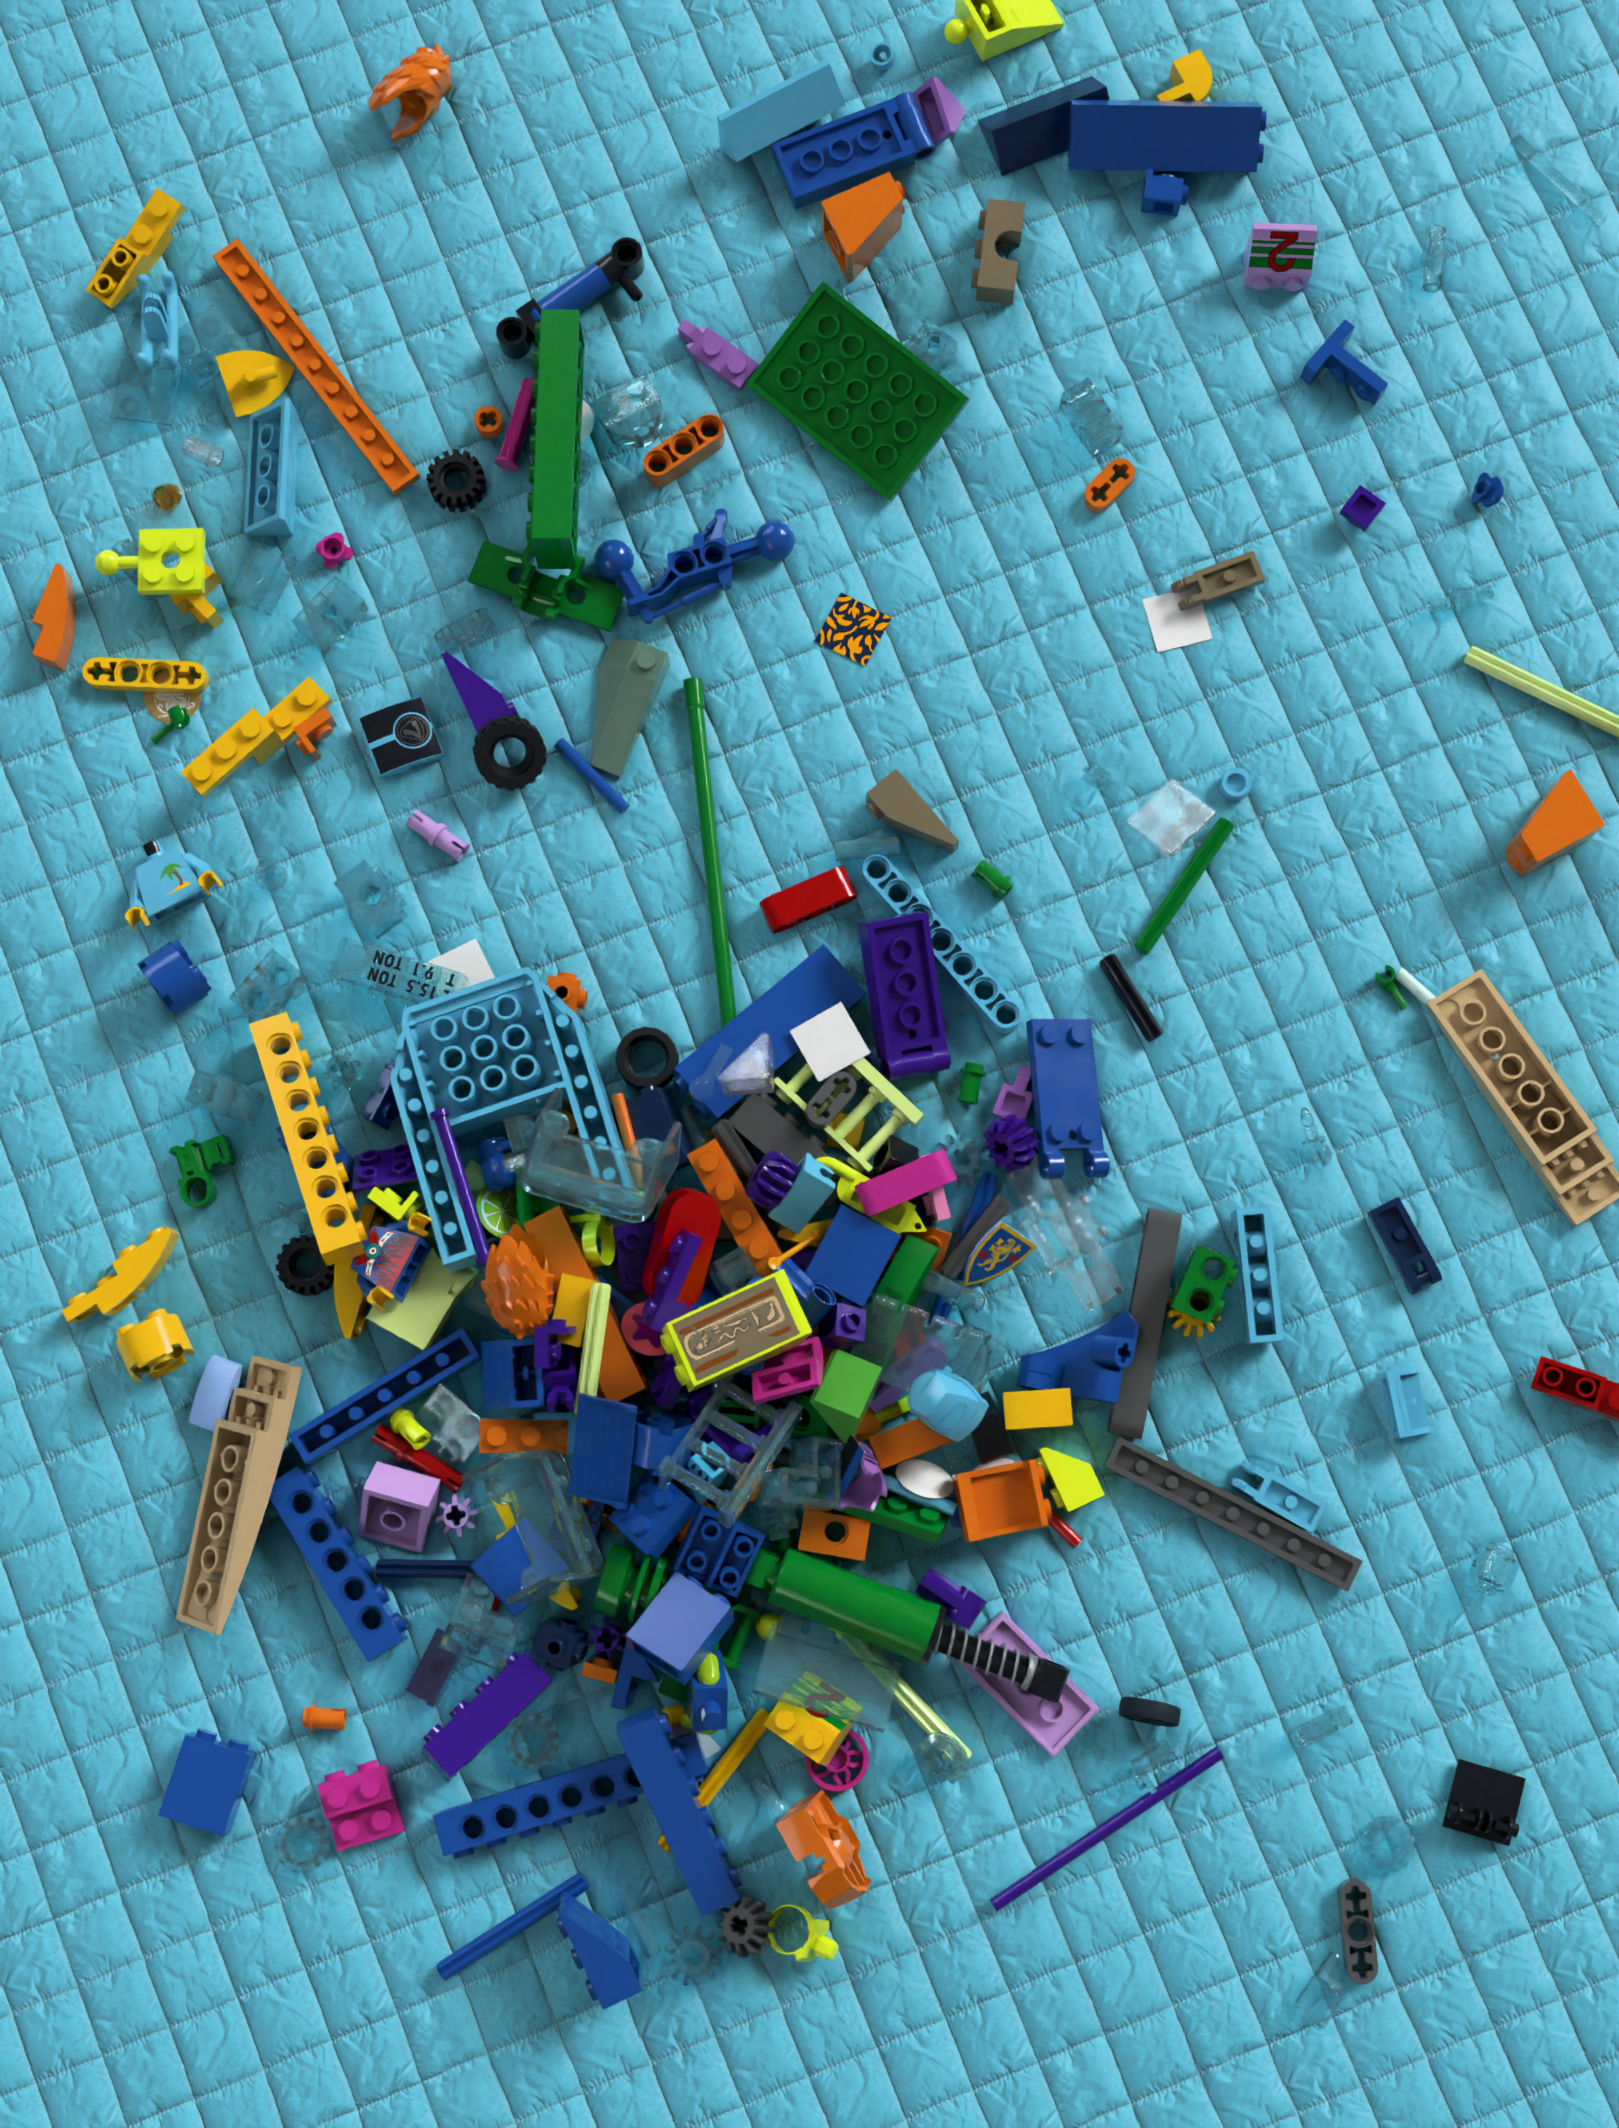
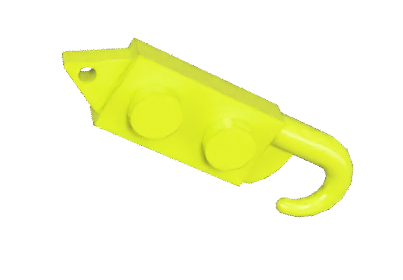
[815,1156,927,1235]

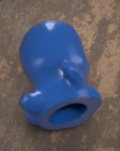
[475,1137,516,1193]

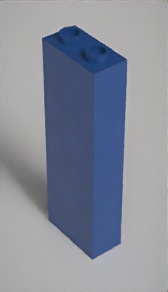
[1068,100,1267,172]
[672,944,866,1123]

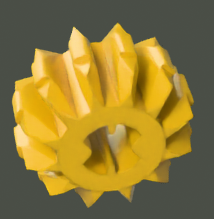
[1166,1287,1222,1338]

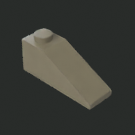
[865,769,959,853]

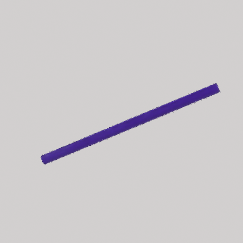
[990,1746,1224,1912]

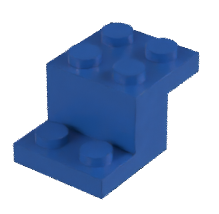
[608,1470,699,1559]

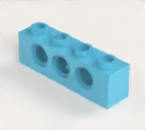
[1231,1207,1284,1346]

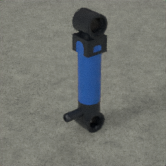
[496,237,644,359]

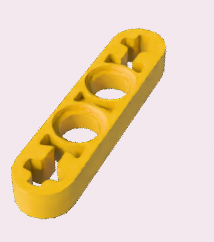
[82,657,209,694]

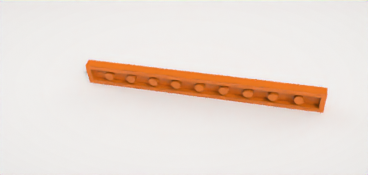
[213,238,421,496]
[686,1138,883,1442]

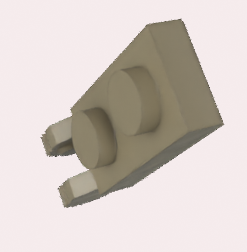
[1170,551,1265,611]

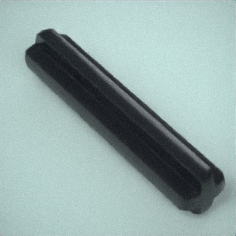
[1100,954,1163,1042]

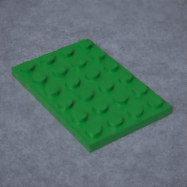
[746,281,970,502]

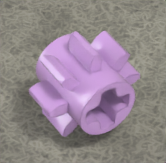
[436,1494,480,1537]

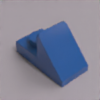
[611,1640,661,1710]

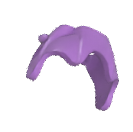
[826,1440,887,1512]

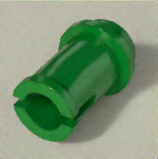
[971,860,1014,899]
[956,1062,986,1105]

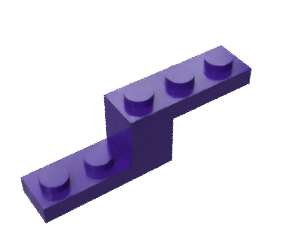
[642,1229,703,1410]

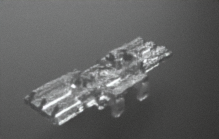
[1005,1156,1127,1313]

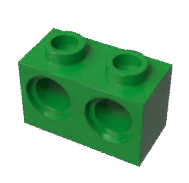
[1170,1245,1238,1324]

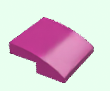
[751,1336,824,1405]

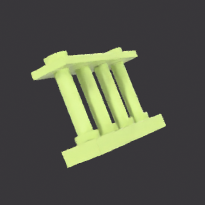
[773,1058,924,1175]

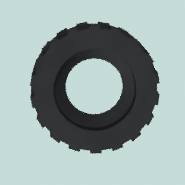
[473,715,547,790]

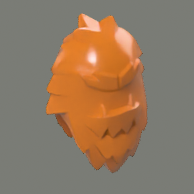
[368,44,452,141]
[480,1224,554,1341]

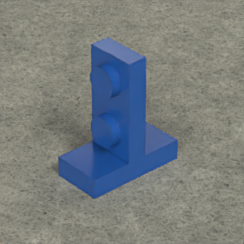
[1300,319,1388,405]

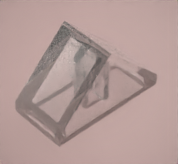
[717,1032,774,1096]

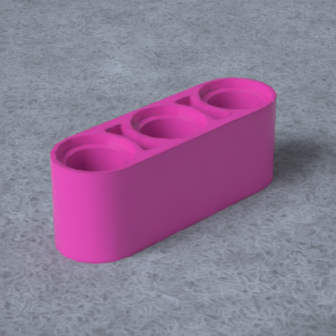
[854,1148,957,1217]

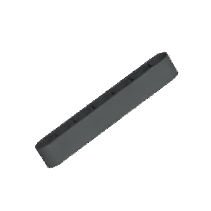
[1107,1207,1182,1439]

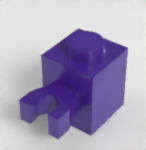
[541,1350,580,1413]

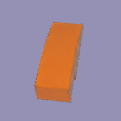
[32,563,76,672]

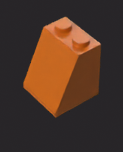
[821,171,906,283]
[1505,769,1605,877]

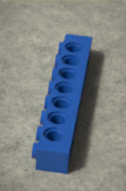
[432,1732,709,1859]

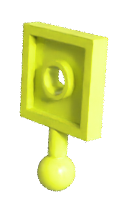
[95,528,206,595]

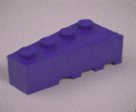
[421,1650,553,1783]

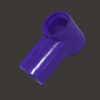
[915,1567,987,1631]

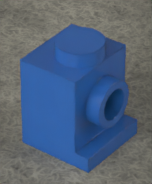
[1140,168,1189,216]

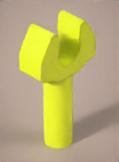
[874,1395,911,1424]

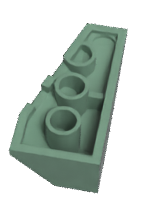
[590,639,670,778]

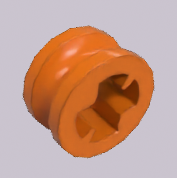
[474,406,504,438]

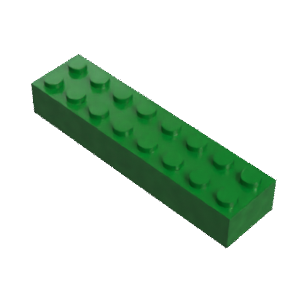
[526,310,585,569]

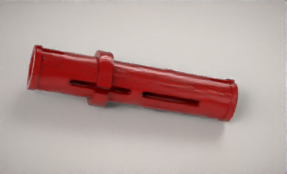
[371,1423,467,1494]

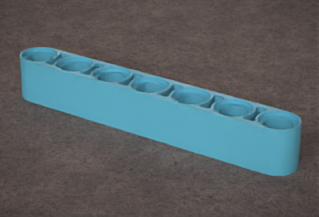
[862,854,1021,1034]

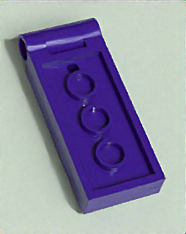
[857,911,951,1082]

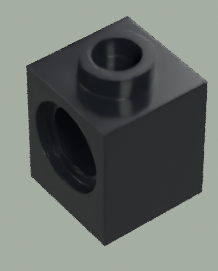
[873,1135,919,1178]

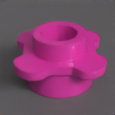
[315,532,353,569]

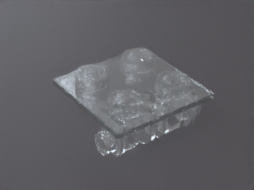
[1126,778,1217,860]

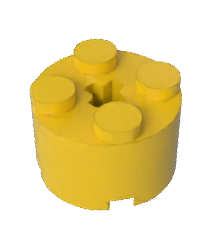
[116,1308,195,1382]

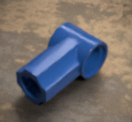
[772,1258,836,1327]

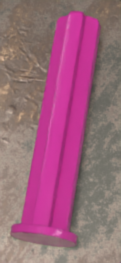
[494,378,536,471]

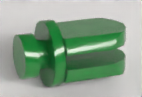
[720,1400,773,1430]

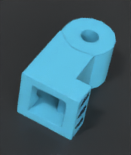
[680,1441,734,1505]

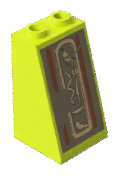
[660,1269,812,1393]

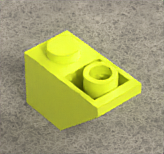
[1035,1447,1105,1512]

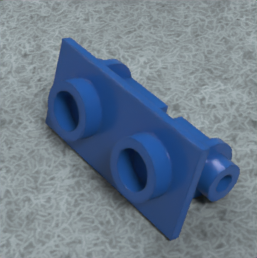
[362,1059,399,1130]

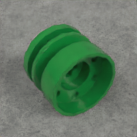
[594,1543,669,1623]

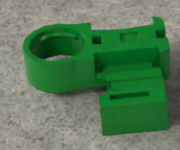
[169,1134,237,1209]

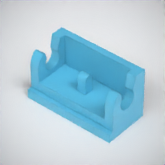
[768,1153,836,1234]
[1380,1366,1431,1439]

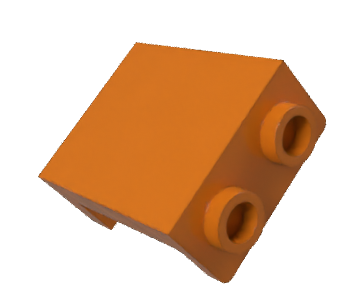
[952,1459,1052,1542]

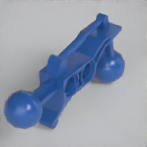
[594,508,795,624]

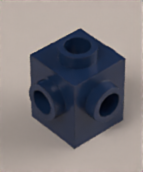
[530,1617,589,1671]

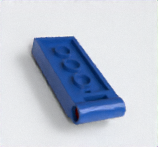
[772,92,936,209]

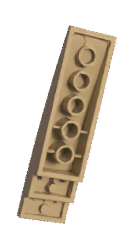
[1426,969,1619,1227]
[176,1356,302,1635]

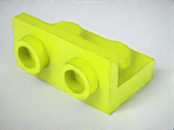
[367,1186,427,1222]

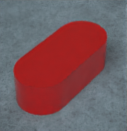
[642,1187,721,1305]

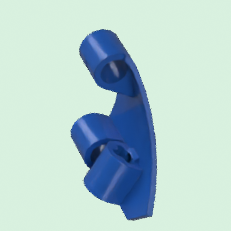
[1016,1310,1139,1404]

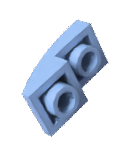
[188,1355,243,1432]

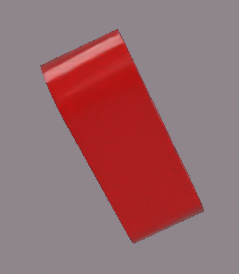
[759,866,858,934]

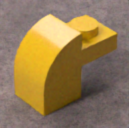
[1156,49,1213,101]
[170,562,223,629]

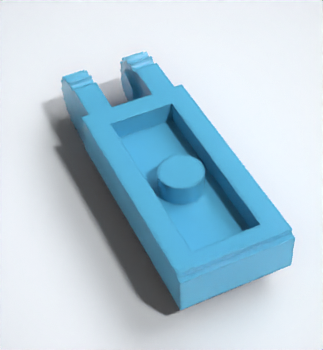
[1230,1459,1329,1534]

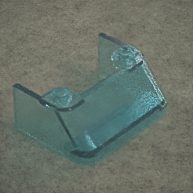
[521,1088,682,1223]
[461,1449,605,1605]

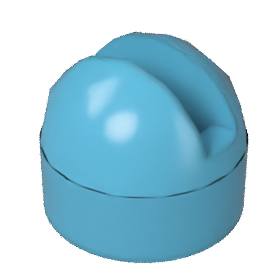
[870,42,896,71]

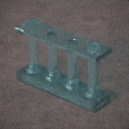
[657,1372,803,1529]

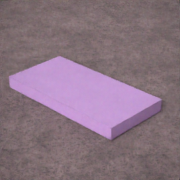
[955,1611,1100,1758]

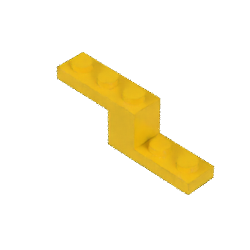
[180,676,333,798]

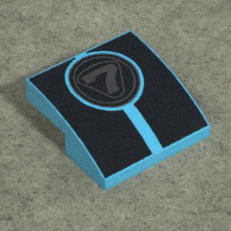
[357,696,444,778]

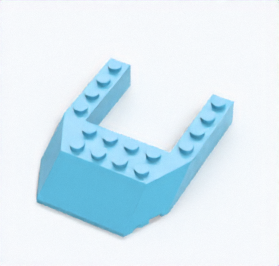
[390,966,642,1273]

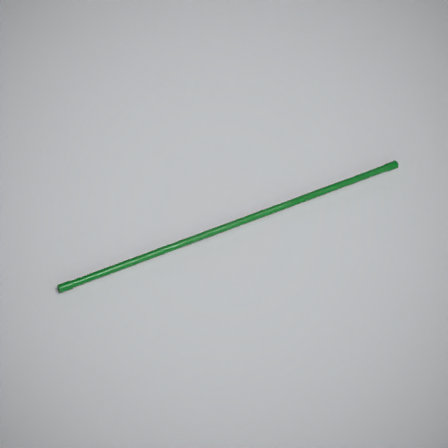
[683,677,796,1551]

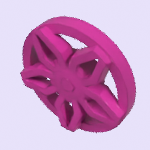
[805,1729,869,1791]

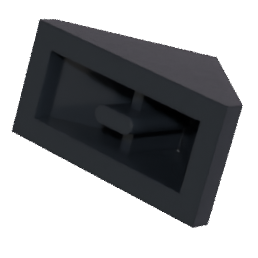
[970,1391,1013,1465]

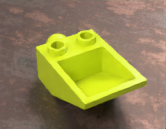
[944,0,1064,61]

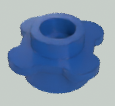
[1471,472,1504,508]

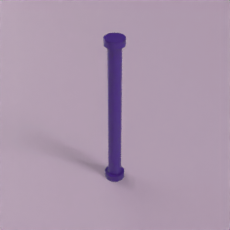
[429,1108,490,1267]

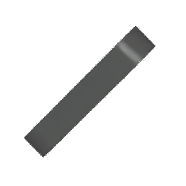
[1337,1878,1378,1984]

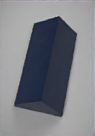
[978,76,1109,176]

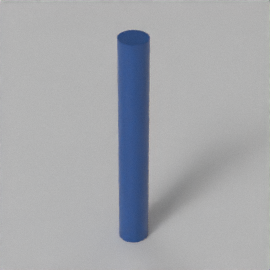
[554,738,630,814]

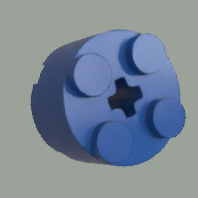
[137,940,212,1017]
[631,1411,694,1476]

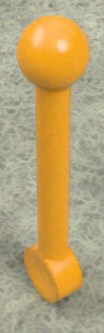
[766,1229,824,1271]

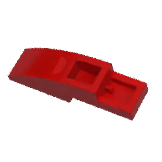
[1531,1356,1619,1422]

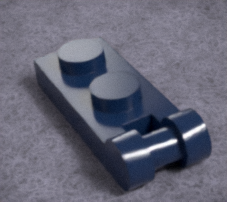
[1367,1197,1442,1295]

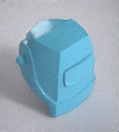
[908,1365,989,1442]

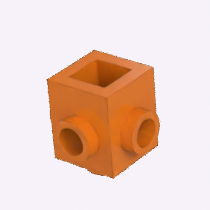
[546,972,588,1016]

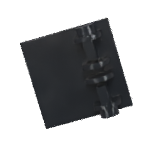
[1442,1758,1526,1846]

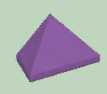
[912,77,966,147]

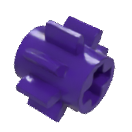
[586,1616,628,1660]

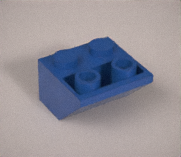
[480,1338,547,1410]

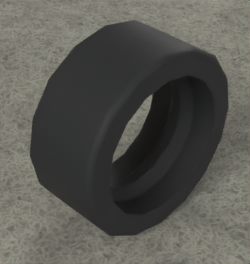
[615,1027,679,1090]

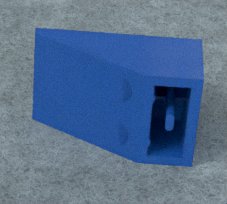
[556,1891,642,2010]

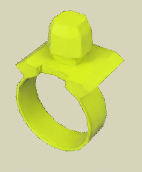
[569,1200,616,1267]
[767,1904,839,1962]

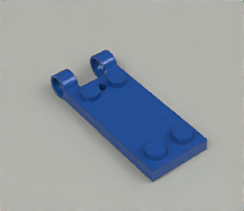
[1026,1019,1110,1179]

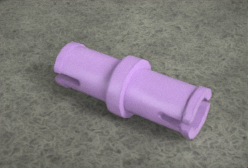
[406,809,470,862]

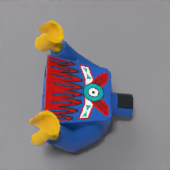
[351,1212,433,1312]

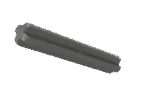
[711,1119,788,1233]

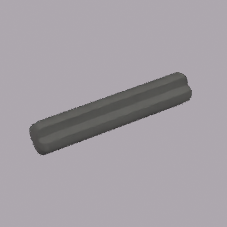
[940,1195,1011,1281]

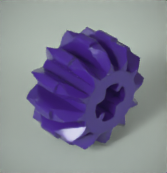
[982,1114,1040,1172]
[746,1150,798,1210]

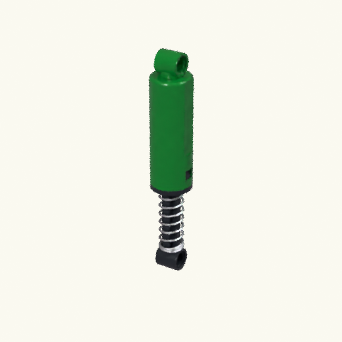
[745,1548,1070,1703]

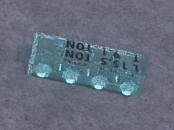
[329,936,470,1007]

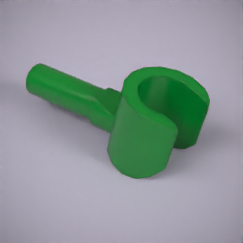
[150,705,190,744]
[1374,965,1408,1010]

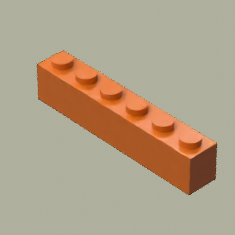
[523,1206,651,1402]

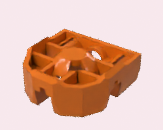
[775,1788,872,1909]

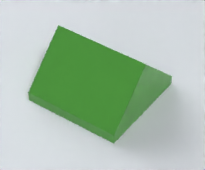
[809,1349,882,1444]

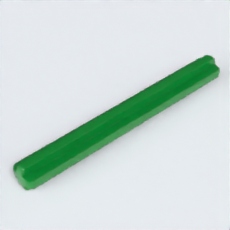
[1134,817,1234,955]

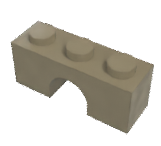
[971,199,1025,304]

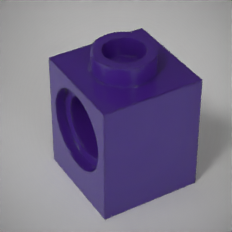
[816,1302,867,1351]

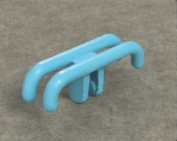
[135,270,179,372]

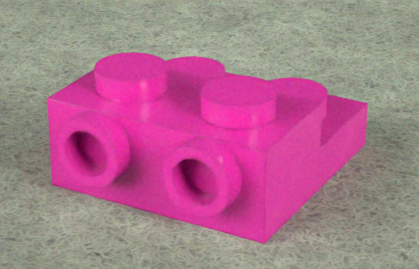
[317,1760,405,1851]

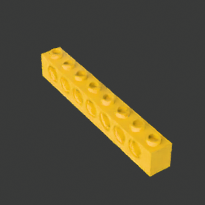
[249,1012,368,1266]

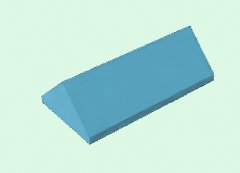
[717,59,845,162]
[244,397,299,536]

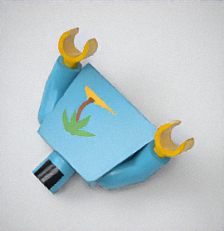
[125,840,223,930]

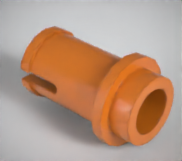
[302,1704,347,1732]

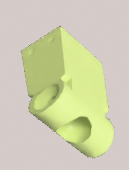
[366,1240,483,1351]

